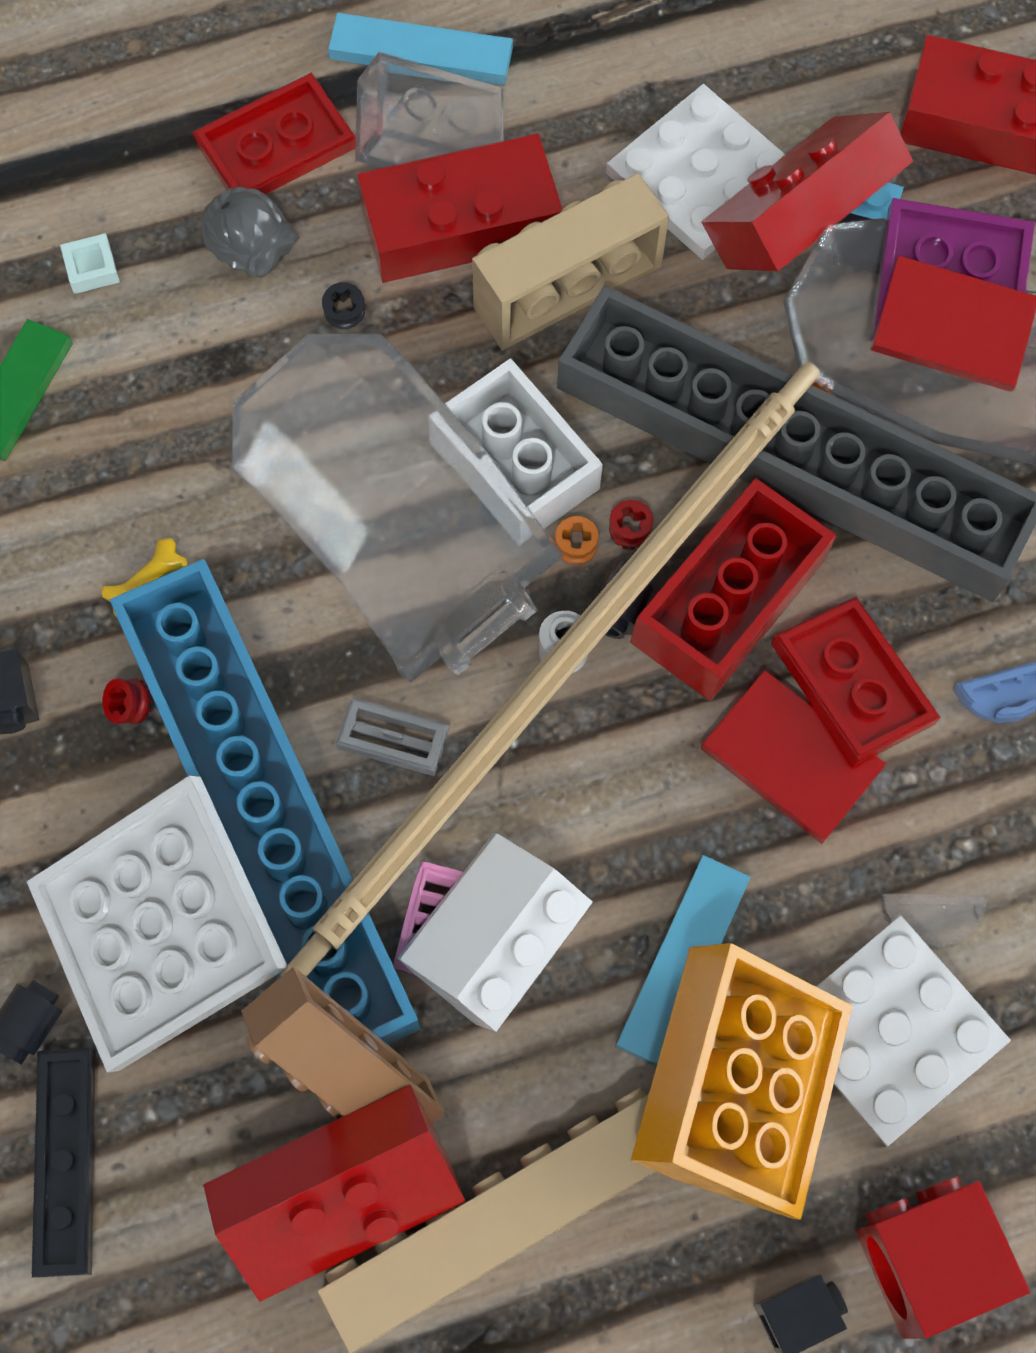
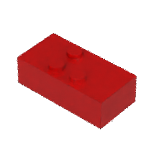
[900,35,1036,175]
[701,112,913,272]
[357,133,563,283]
[630,478,837,702]
[203,1084,465,1302]

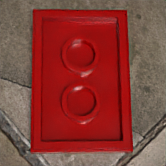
[192,72,358,195]
[870,255,1036,392]
[771,597,941,767]
[701,670,886,844]

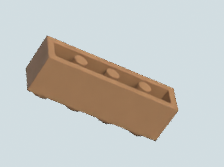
[241,967,445,1124]

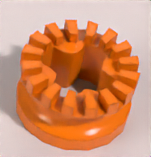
[554,516,599,566]

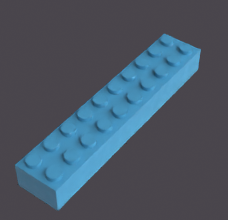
[109,559,421,1045]

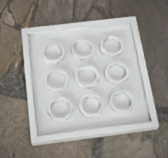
[27,775,287,1072]

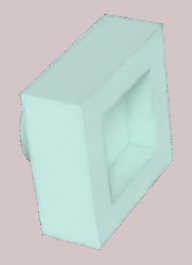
[60,233,120,294]

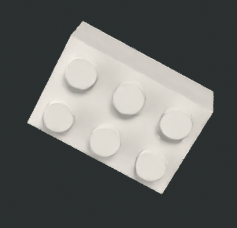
[432,358,603,544]

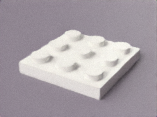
[606,84,785,260]
[816,915,1011,1147]

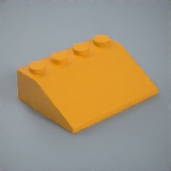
[631,943,852,1220]

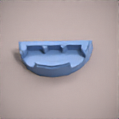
[953,661,1036,723]

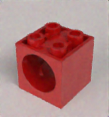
[855,1176,1031,1339]

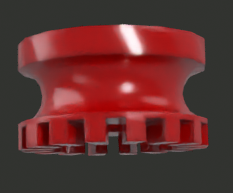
[609,500,654,550]
[102,678,152,724]

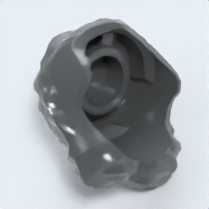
[201,187,299,277]

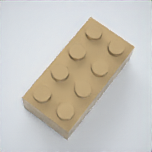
[472,173,669,351]

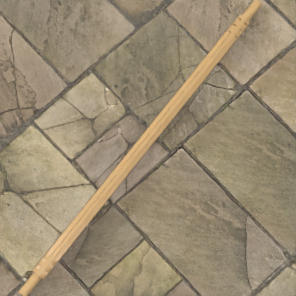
[280,362,820,977]

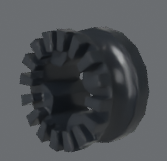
[322,282,365,329]

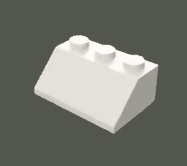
[397,833,593,1032]

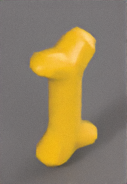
[101,538,188,617]

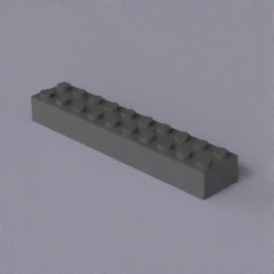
[557,285,1036,602]

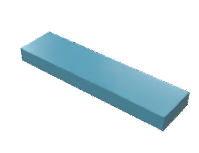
[328,13,513,85]
[616,855,751,1067]

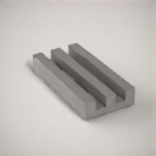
[336,697,449,776]

